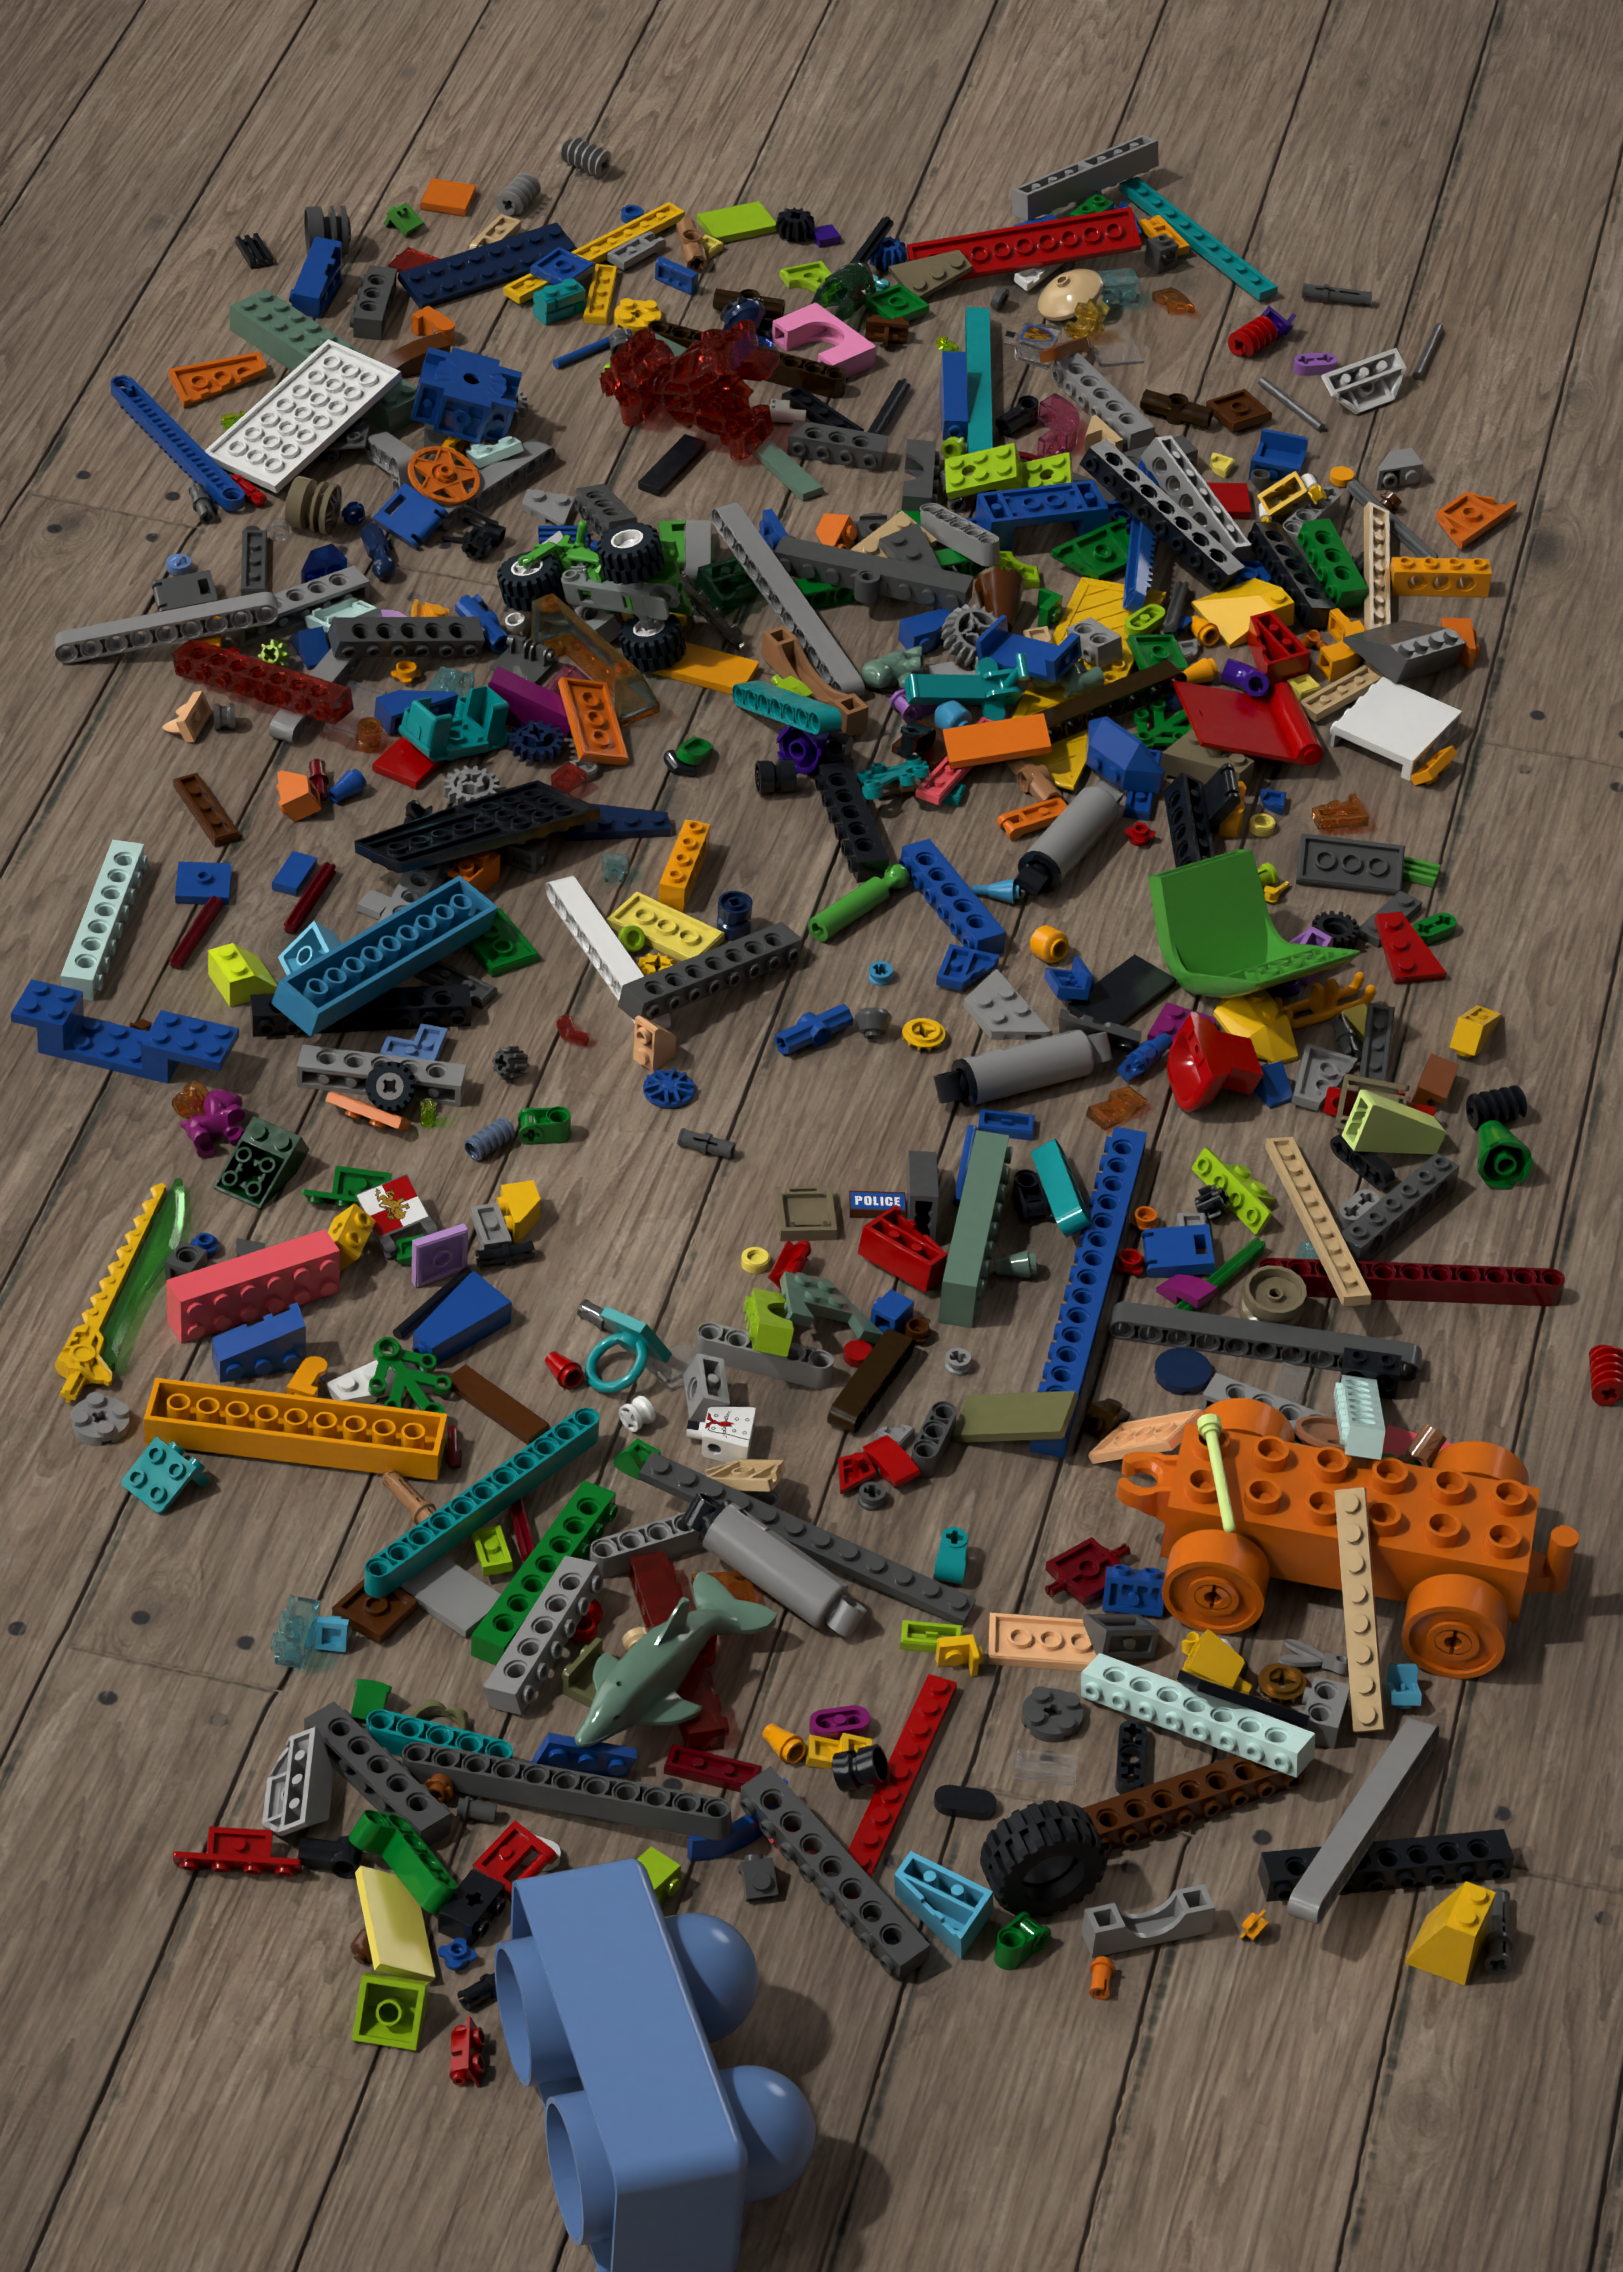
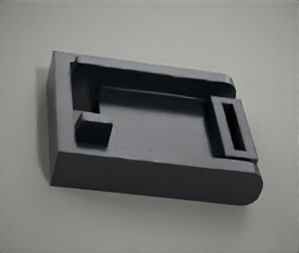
[1203,763,1241,833]

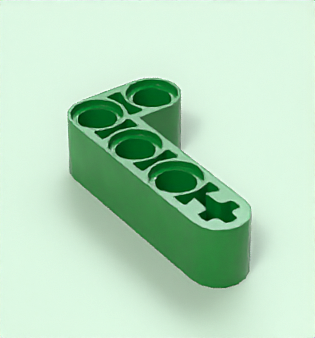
[348,1810,458,1915]

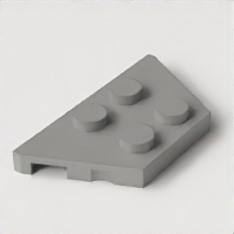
[963,969,1051,1040]

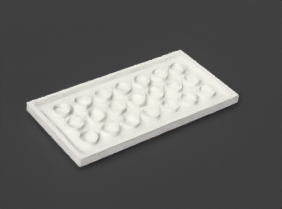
[205,339,402,493]

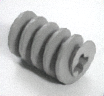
[561,137,611,178]
[495,172,541,216]

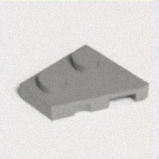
[522,489,575,526]

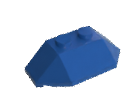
[1086,716,1165,793]

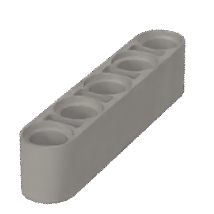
[920,503,1000,566]
[696,1322,834,1389]

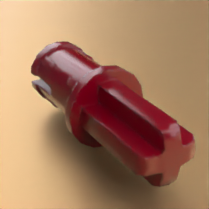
[309,759,329,802]

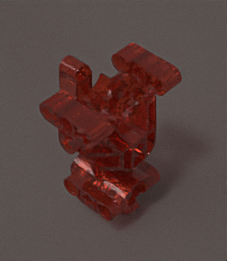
[599,320,780,460]

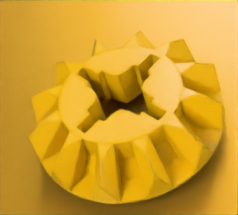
[636,953,677,976]
[902,1018,946,1052]

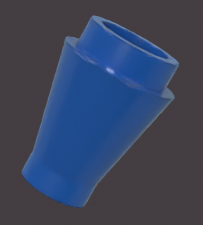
[327,769,367,804]

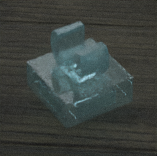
[601,853,629,883]

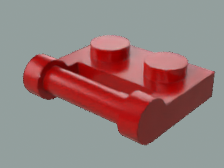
[473,1820,558,1902]

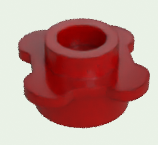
[1124,822,1156,847]
[1115,1249,1145,1275]

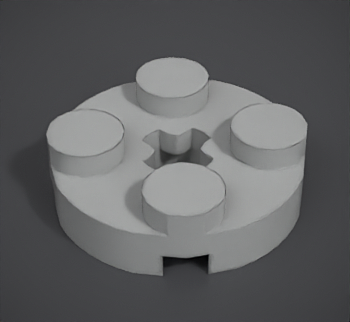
[71,1392,130,1446]

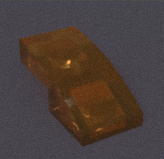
[1086,1086,1147,1130]

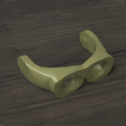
[411,1699,468,1730]

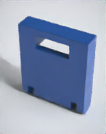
[372,483,449,550]
[1142,1224,1215,1278]

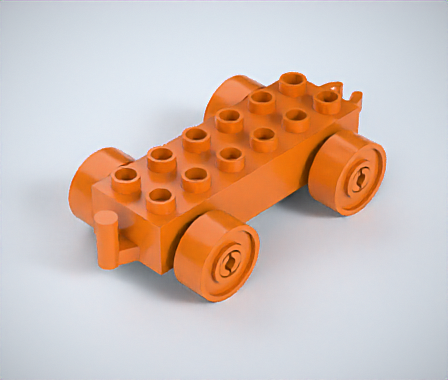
[1116,1398,1579,1679]

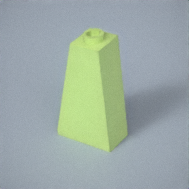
[1342,1090,1446,1154]

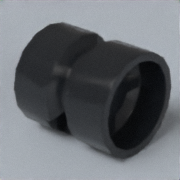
[755,758,797,794]
[832,1744,889,1792]

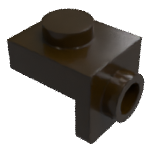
[1081,1398,1131,1441]

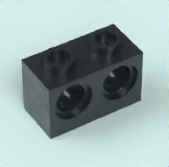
[1339,1347,1402,1400]

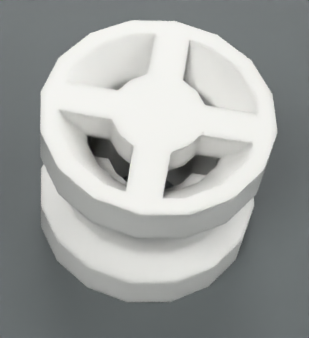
[619,1396,656,1432]

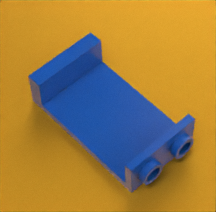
[975,615,1082,683]

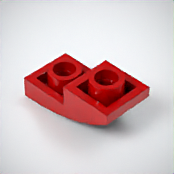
[862,1435,921,1487]

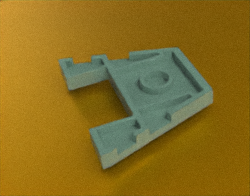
[780,1271,883,1344]

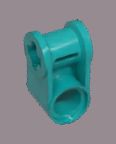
[933,1527,968,1585]

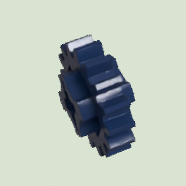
[509,720,564,764]

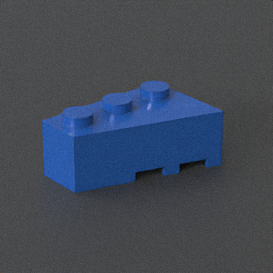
[289,236,342,319]

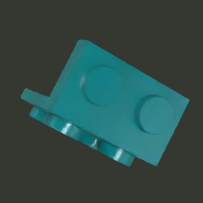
[121,1436,211,1514]

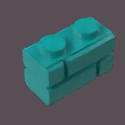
[533,279,586,325]

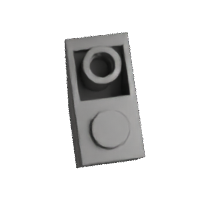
[1375,448,1423,491]

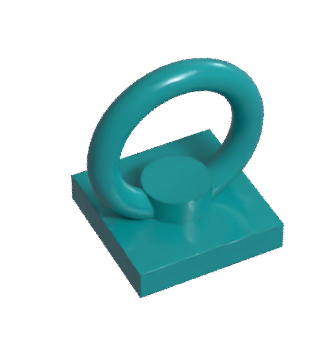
[585,1306,673,1393]

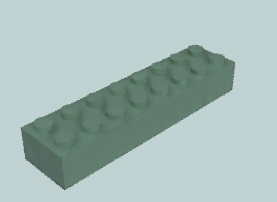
[938,1130,1013,1328]

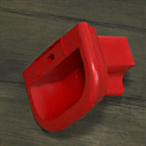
[1167,1012,1264,1112]

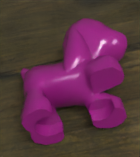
[180,1089,245,1159]

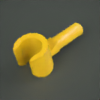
[1264,881,1290,904]

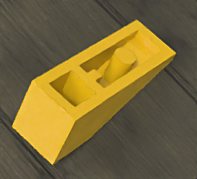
[1449,1005,1502,1058]

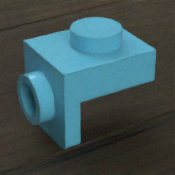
[1385,1663,1422,1709]

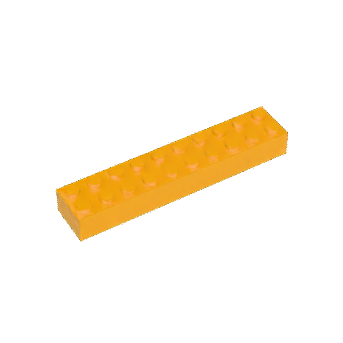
[143,1378,447,1481]

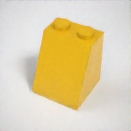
[1405,1881,1496,1986]

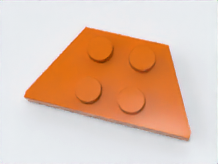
[1436,492,1517,549]

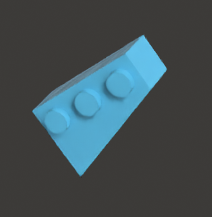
[894,1851,993,1959]

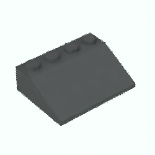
[1343,620,1467,684]

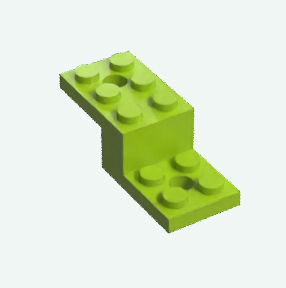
[945,443,1073,500]

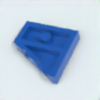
[936,944,1000,991]

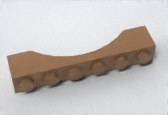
[761,625,869,736]

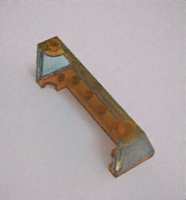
[531,593,660,728]

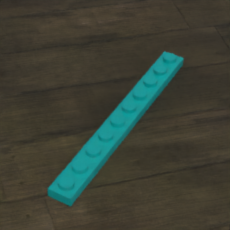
[1119,177,1278,301]

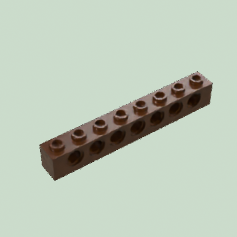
[1083,1755,1306,1852]

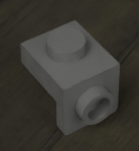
[737,1854,778,1901]

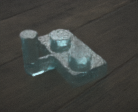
[425,666,475,697]

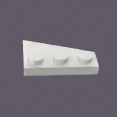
[326,1353,432,1404]

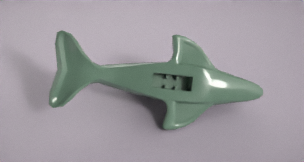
[574,1571,777,1747]

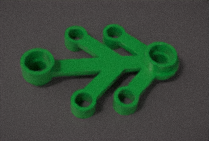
[1133,699,1193,749]
[368,1337,452,1413]

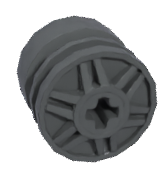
[304,205,351,255]

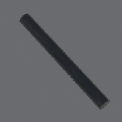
[393,1267,472,1339]

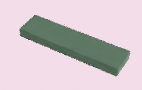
[749,438,823,501]

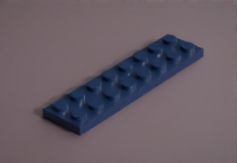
[397,222,577,310]

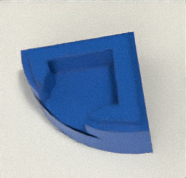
[1260,789,1286,815]

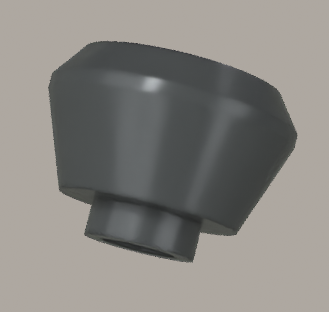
[855,1008,892,1039]

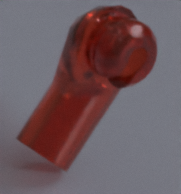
[557,1015,590,1046]

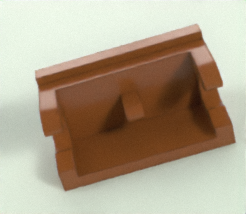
[1411,1053,1459,1112]

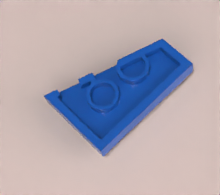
[530,1732,637,1777]

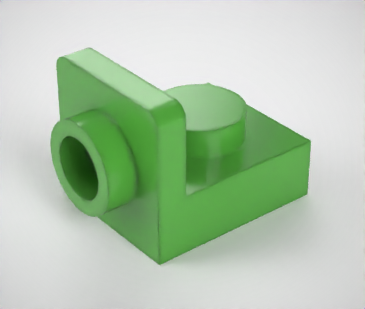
[383,202,424,236]

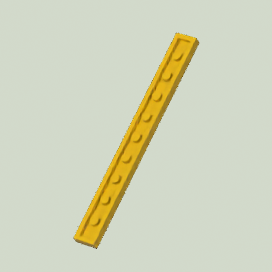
[503,202,685,304]

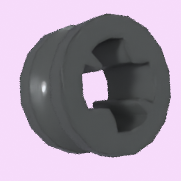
[858,1482,886,1511]

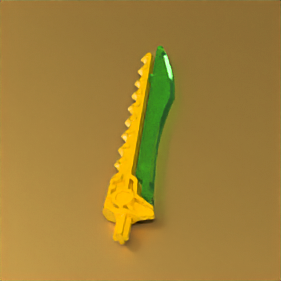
[55,1178,185,1403]

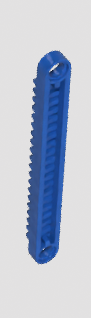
[110,375,245,511]
[1122,459,1160,614]

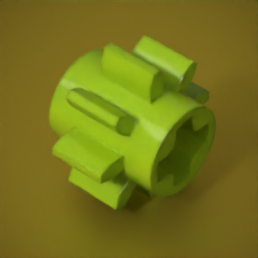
[258,639,292,672]

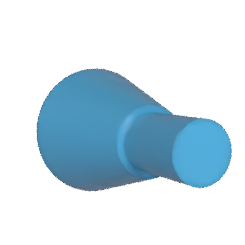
[972,878,1021,904]

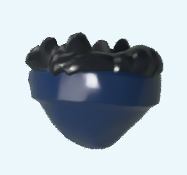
[720,295,766,335]

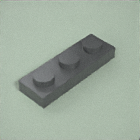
[1358,890,1422,948]

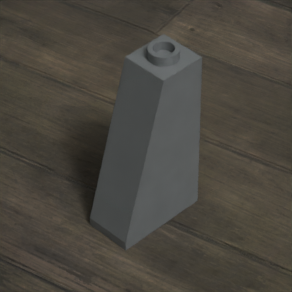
[907,1151,939,1242]

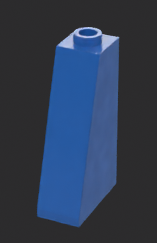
[939,351,968,441]
[412,1271,512,1366]

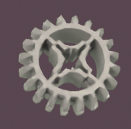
[941,604,998,669]

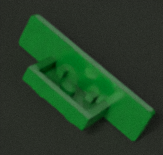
[301,1166,393,1207]

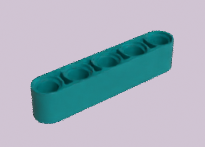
[1031,1138,1091,1238]
[366,1709,513,1759]

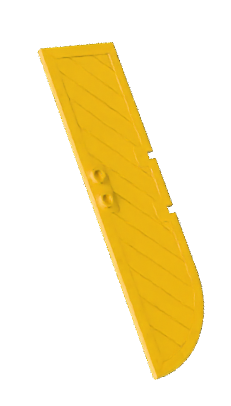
[1012,577,1166,791]

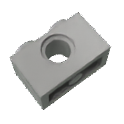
[683,1353,730,1422]

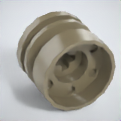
[285,476,342,535]

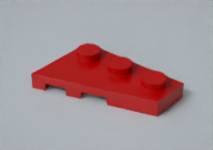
[1374,912,1446,984]

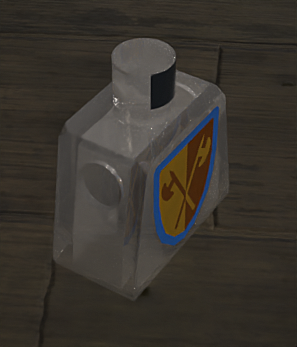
[1004,322,1062,370]

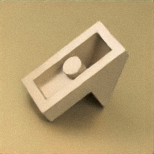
[1084,415,1123,454]

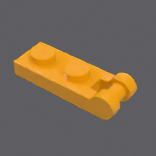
[1138,215,1190,257]

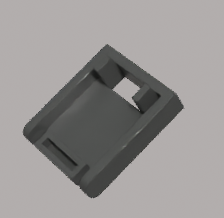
[152,570,218,612]

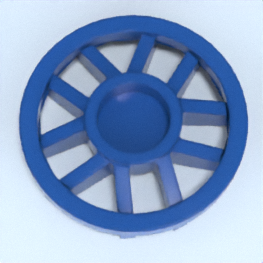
[643,1068,695,1108]

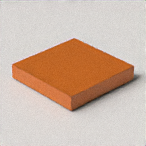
[421,178,476,216]

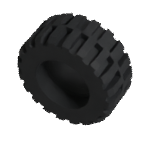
[980,1800,1108,1918]

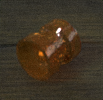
[355,717,383,753]
[172,1081,209,1119]

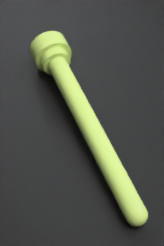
[1197,1413,1236,1533]

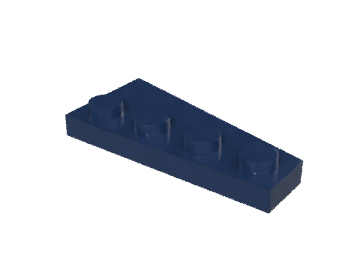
[565,803,671,841]

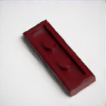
[664,1744,762,1793]

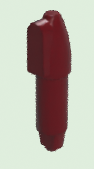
[446,1425,462,1469]

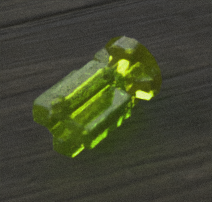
[936,335,960,352]
[221,411,245,429]
[420,1098,437,1127]

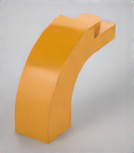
[1317,608,1365,681]

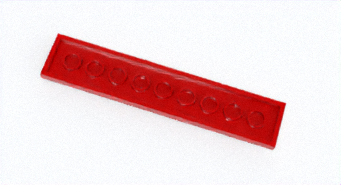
[906,207,1142,282]

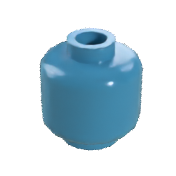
[934,700,972,730]

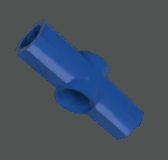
[455,595,509,654]
[774,1004,853,1056]

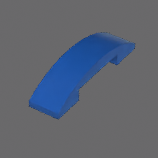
[687,1778,788,1862]

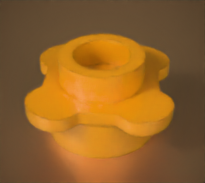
[391,660,421,684]
[1240,1909,1270,1941]

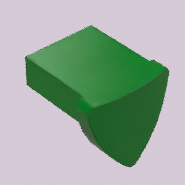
[613,1438,661,1480]
[351,1679,392,1721]

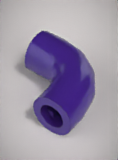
[1220,658,1270,697]

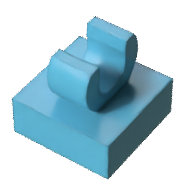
[315,1615,349,1652]

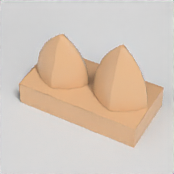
[162,691,212,743]

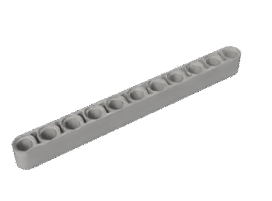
[711,502,865,697]
[1287,1717,1440,1924]

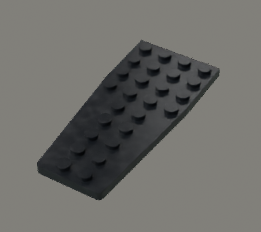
[354,780,600,873]

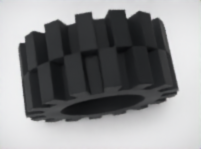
[1312,911,1359,950]

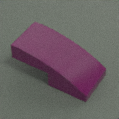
[1156,1274,1217,1309]

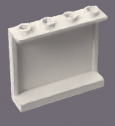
[1330,677,1462,781]

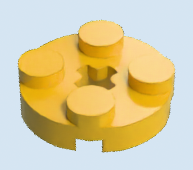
[614,298,661,335]

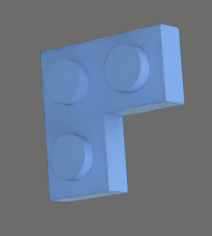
[380,1024,447,1061]

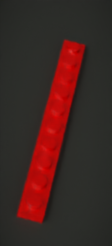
[836,1674,957,1899]

